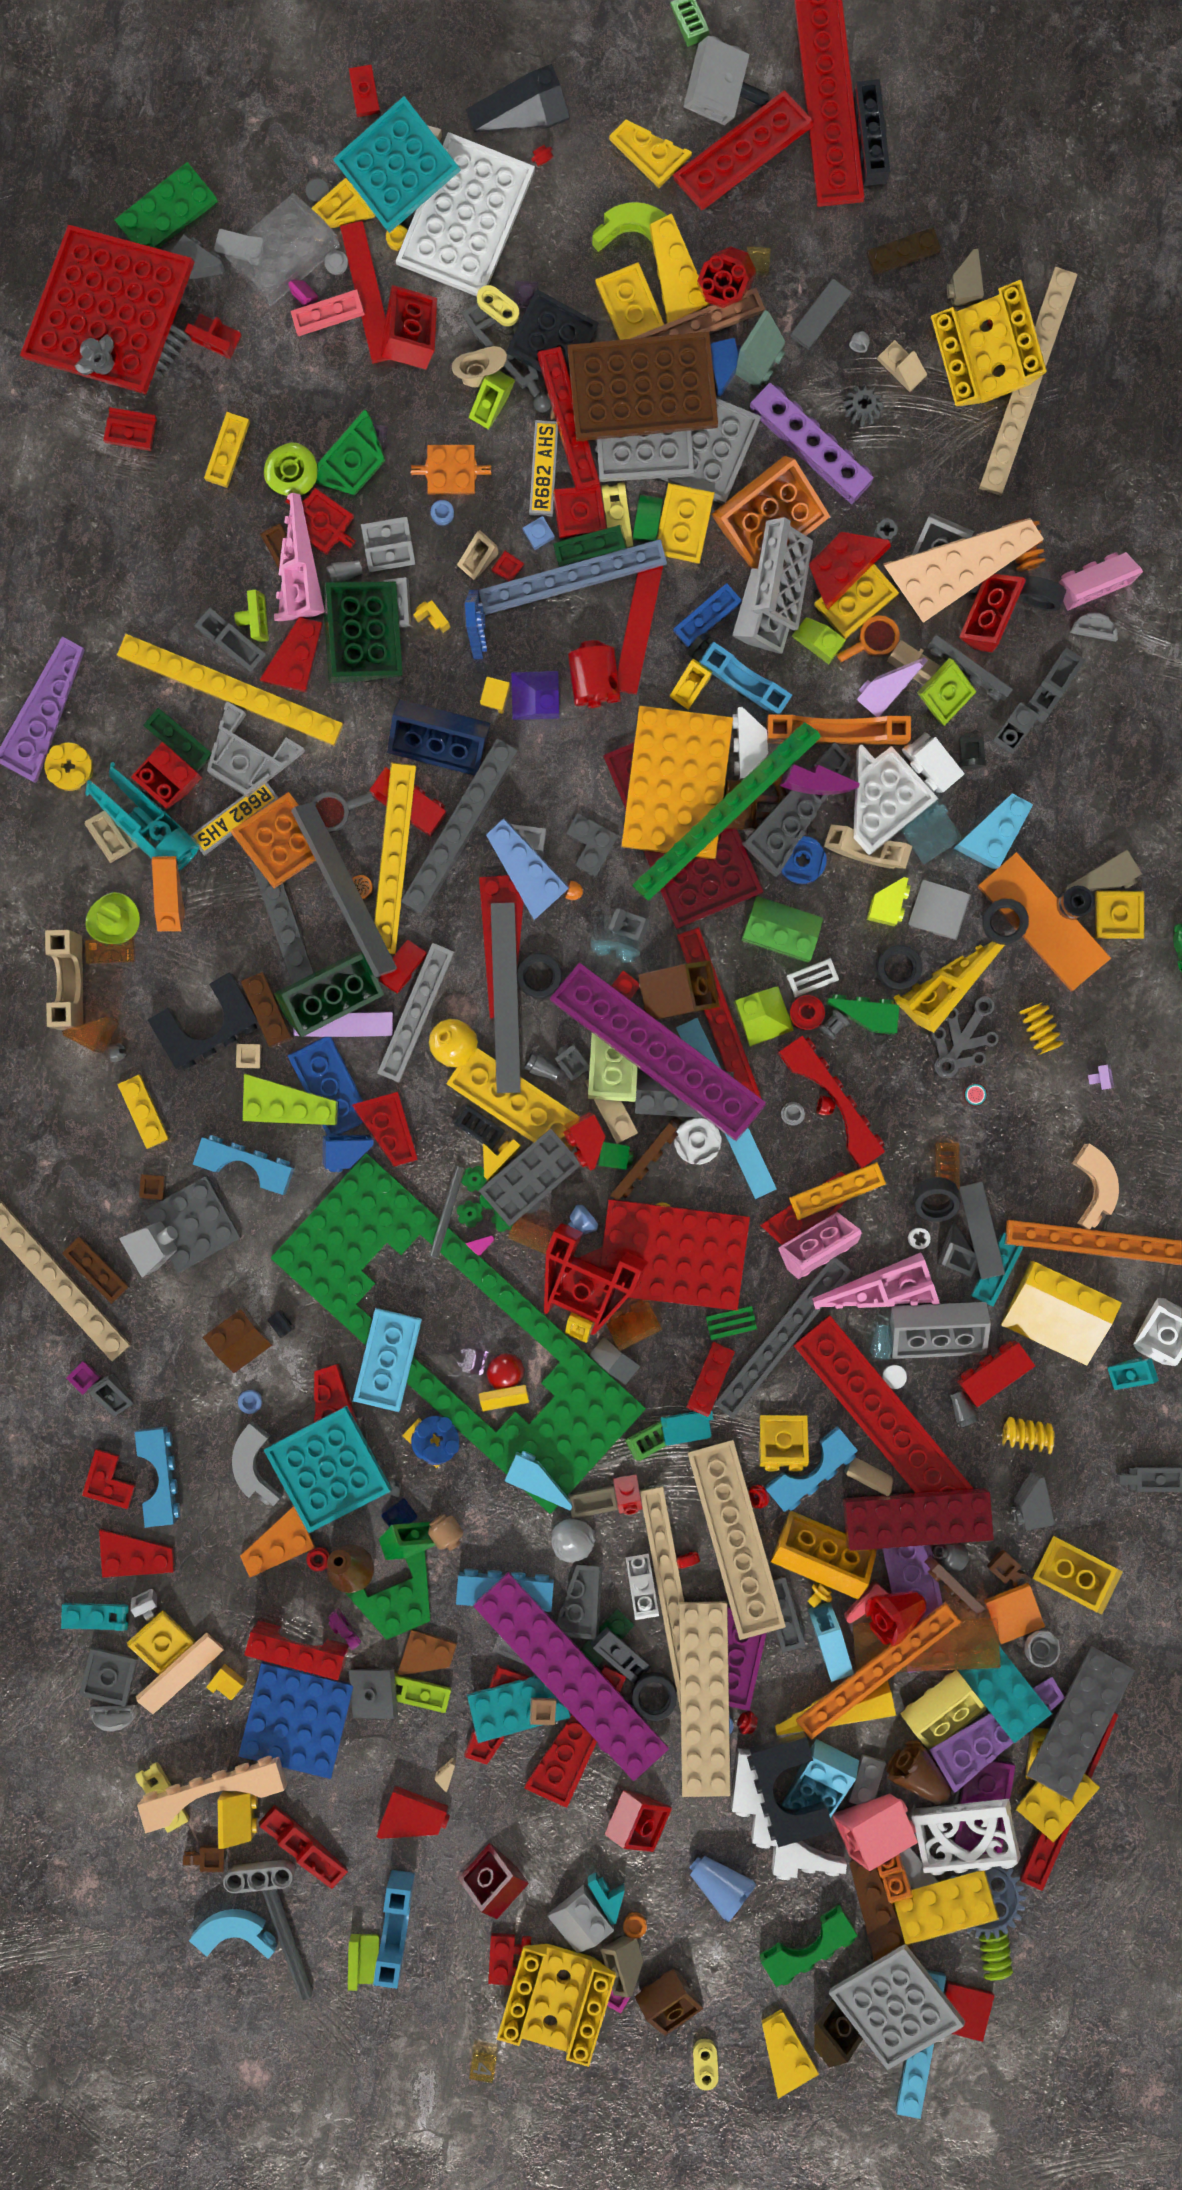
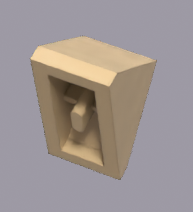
[457,530,499,580]

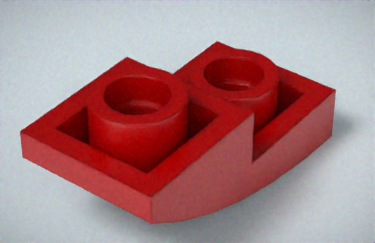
[379,940,427,994]

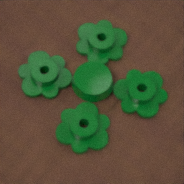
[456,1166,518,1232]

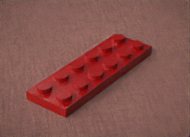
[673,90,814,211]

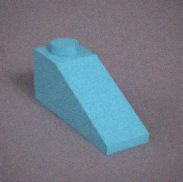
[505,1451,573,1511]

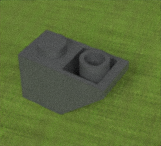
[171,234,225,279]
[993,702,1040,755]

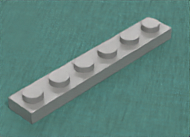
[377,943,455,1083]

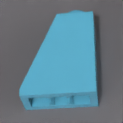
[808,1602,854,1682]

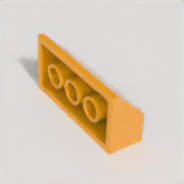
[771,1511,877,1600]

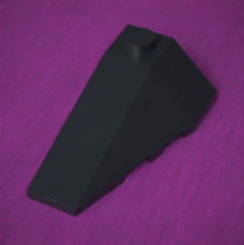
[466,64,570,132]

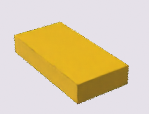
[479,1385,529,1411]

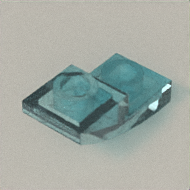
[591,940,640,963]

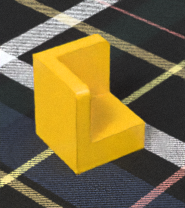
[480,677,510,714]
[206,1664,247,1700]

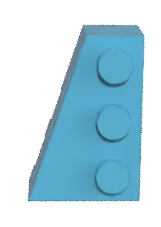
[954,793,1033,870]

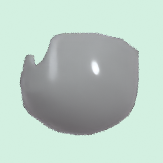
[1024,1630,1060,1668]

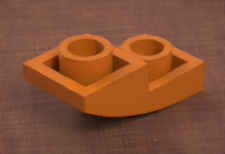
[877,1854,913,1904]

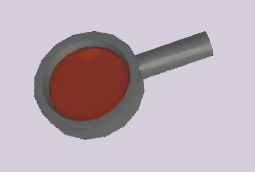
[312,792,374,833]

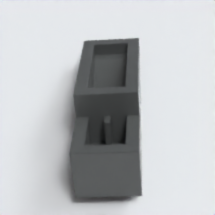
[193,607,265,672]
[1026,647,1085,723]

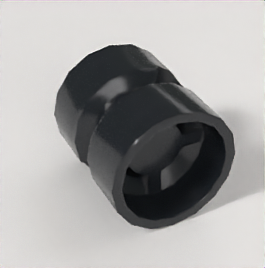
[1056,885,1094,920]

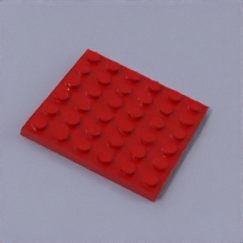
[20,225,195,394]

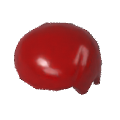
[486,1353,525,1390]

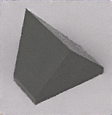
[937,1220,977,1277]

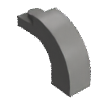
[232,1421,283,1506]

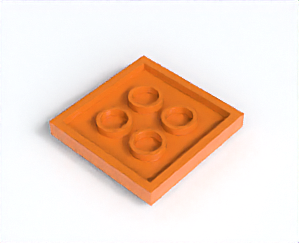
[231,792,316,889]

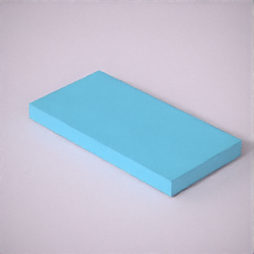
[353,1308,422,1412]

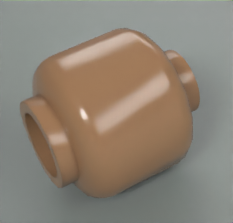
[428,1514,464,1551]

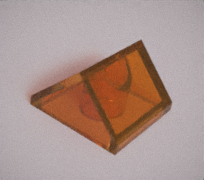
[62,1017,119,1053]

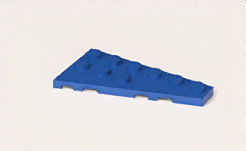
[465,589,487,659]

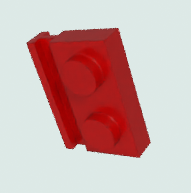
[103,407,157,451]

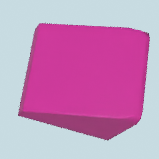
[288,280,318,306]
[466,1235,495,1255]

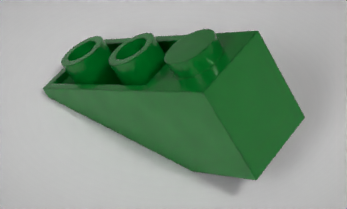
[826,994,900,1035]

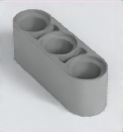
[223,1860,296,1893]

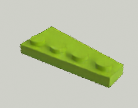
[243,1074,338,1125]

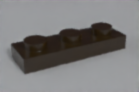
[866,227,941,275]

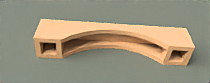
[137,1756,287,1833]

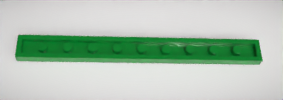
[632,722,821,901]

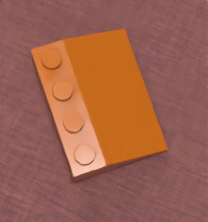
[711,456,830,569]

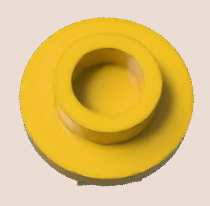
[808,1583,832,1608]

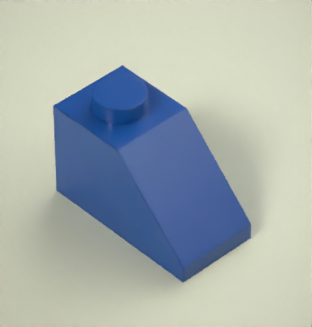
[710,338,741,397]
[322,1135,373,1172]

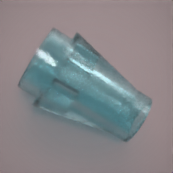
[869,1325,893,1360]

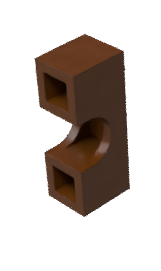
[241,972,294,1048]

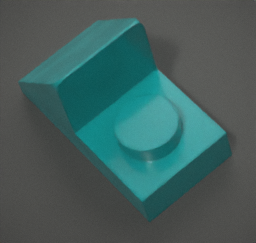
[1107,1357,1159,1390]
[588,1872,625,1925]

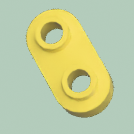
[477,285,519,326]
[693,2039,718,2090]

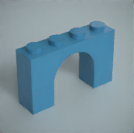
[373,1870,415,1989]

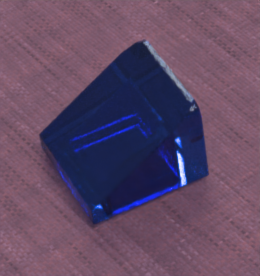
[381,1498,417,1527]

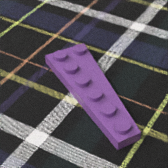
[0,636,85,783]
[929,1677,1065,1793]

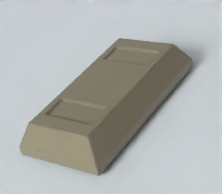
[568,1486,619,1519]

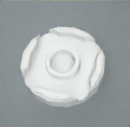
[674,1118,721,1165]

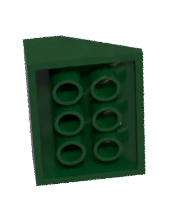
[322,581,403,683]

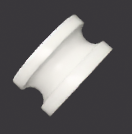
[908,1228,931,1249]

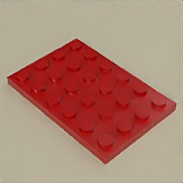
[600,1199,750,1311]

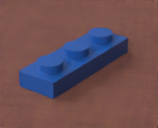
[673,583,742,648]

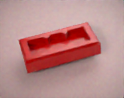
[348,65,380,117]

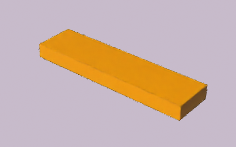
[789,1162,886,1220]

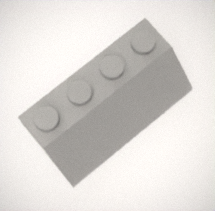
[890,1302,991,1359]

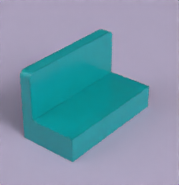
[661,1410,714,1446]

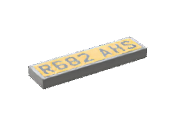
[529,420,558,517]
[190,783,279,856]

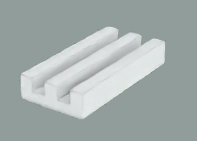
[786,958,839,997]

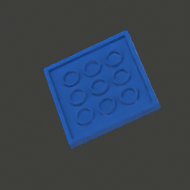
[238,1661,353,1779]

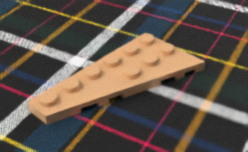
[883,518,1044,623]

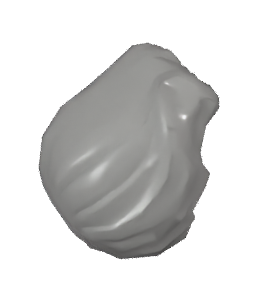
[551,1519,596,1563]

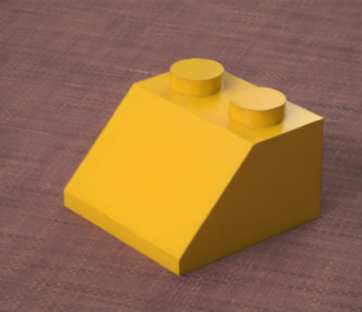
[218,1791,258,1849]

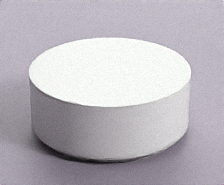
[882,1365,907,1389]

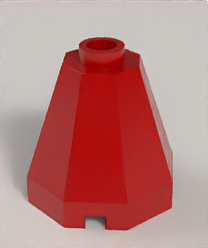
[865,1591,927,1646]

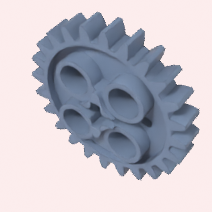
[951,1866,1026,1940]

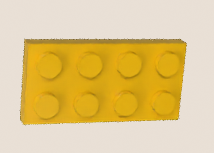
[894,1871,999,1945]

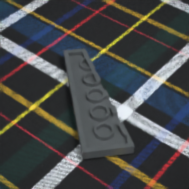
[742,743,851,877]

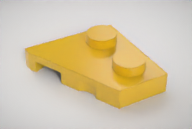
[311,178,376,230]

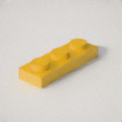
[204,412,250,488]
[117,1075,169,1149]

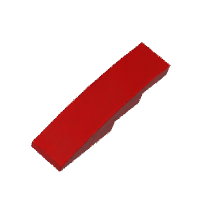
[258,1805,348,1889]

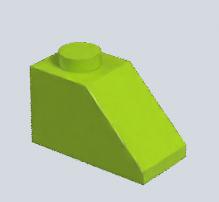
[468,370,515,430]
[792,617,846,665]

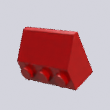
[959,574,1026,652]

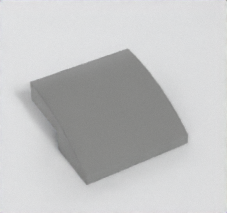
[361,517,415,572]
[908,880,971,940]

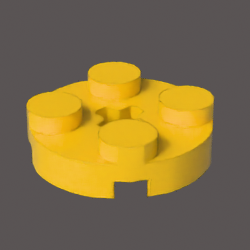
[44,742,94,791]

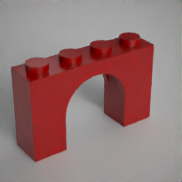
[244,1620,349,1680]

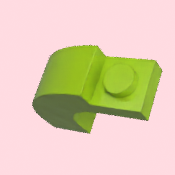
[592,202,667,252]

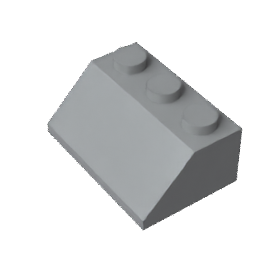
[732,569,796,654]

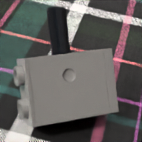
[683,36,769,125]

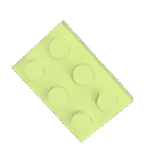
[588,1033,637,1102]

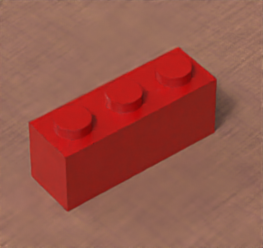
[957,1341,1035,1407]

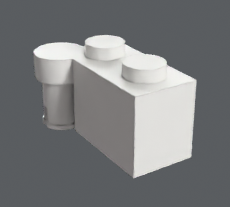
[902,732,964,793]

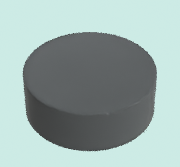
[306,179,330,204]

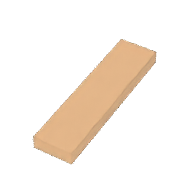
[136,1632,224,1714]

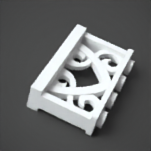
[911,1799,1021,1875]

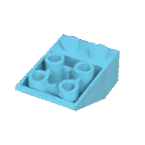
[782,1739,859,1818]

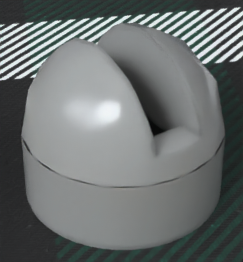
[849,331,870,353]

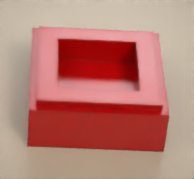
[492,550,524,582]

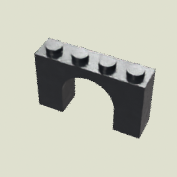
[148,972,259,1071]
[747,1732,834,1848]

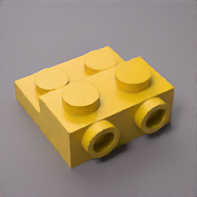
[759,1415,809,1472]

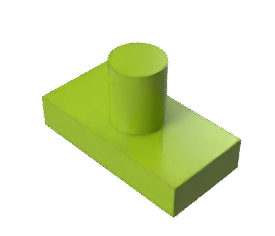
[234,590,269,642]

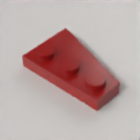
[260,617,323,692]
[352,1092,418,1167]
[99,1529,175,1578]

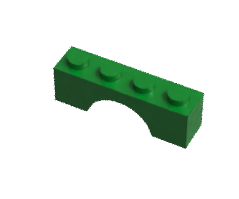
[759,1904,858,1988]

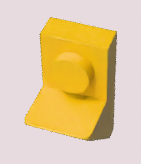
[669,659,712,710]
[483,1139,521,1182]

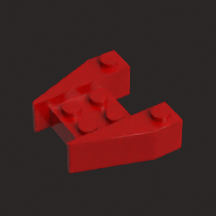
[544,1223,648,1335]

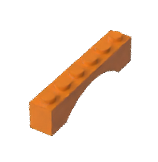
[766,715,911,745]

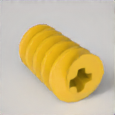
[1019,1002,1064,1055]
[1002,1417,1055,1454]

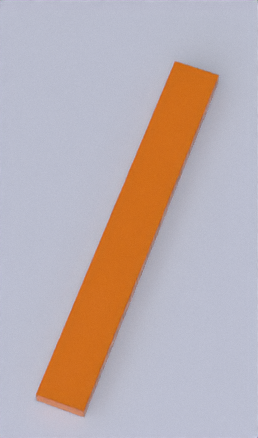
[1005,1220,1182,1265]
[796,1601,961,1740]

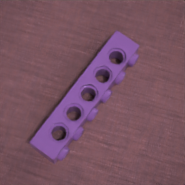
[749,383,874,505]

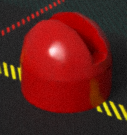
[816,1095,836,1115]

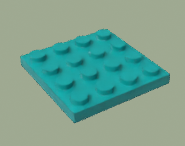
[333,96,461,233]
[264,1406,392,1533]

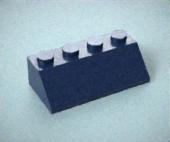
[387,699,491,776]

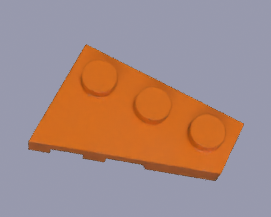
[240,1506,316,1577]

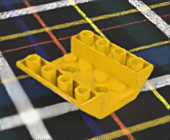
[931,280,1047,407]
[497,1944,616,2067]

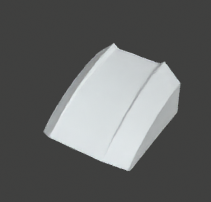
[1133,1298,1182,1366]

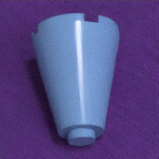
[690,1856,757,1922]

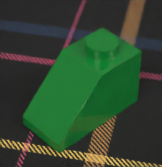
[598,1142,634,1170]
[379,1522,436,1560]

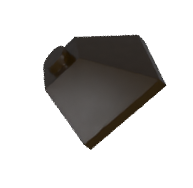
[814,1999,863,2068]

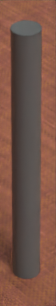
[429,1166,465,1259]

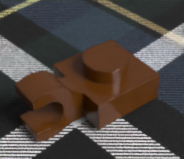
[183,1845,225,1872]

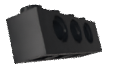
[853,79,890,186]

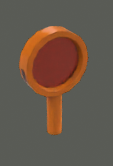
[837,615,900,662]

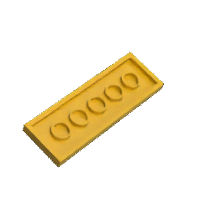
[446,1048,580,1152]

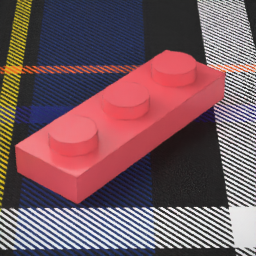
[291,289,365,336]

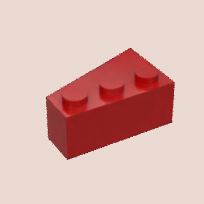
[369,767,447,837]

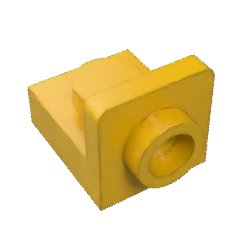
[413,600,451,633]

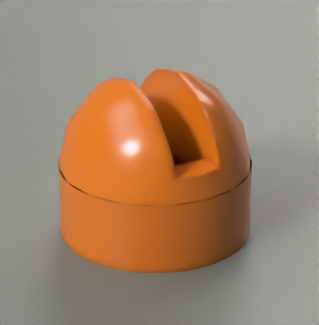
[564,880,583,900]

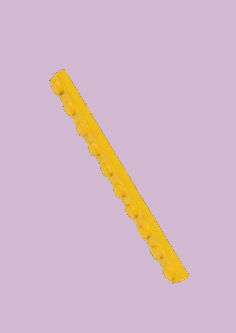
[117,634,343,746]

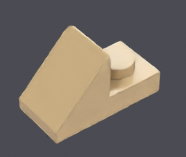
[877,340,927,392]

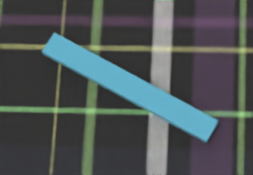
[676,1018,776,1199]

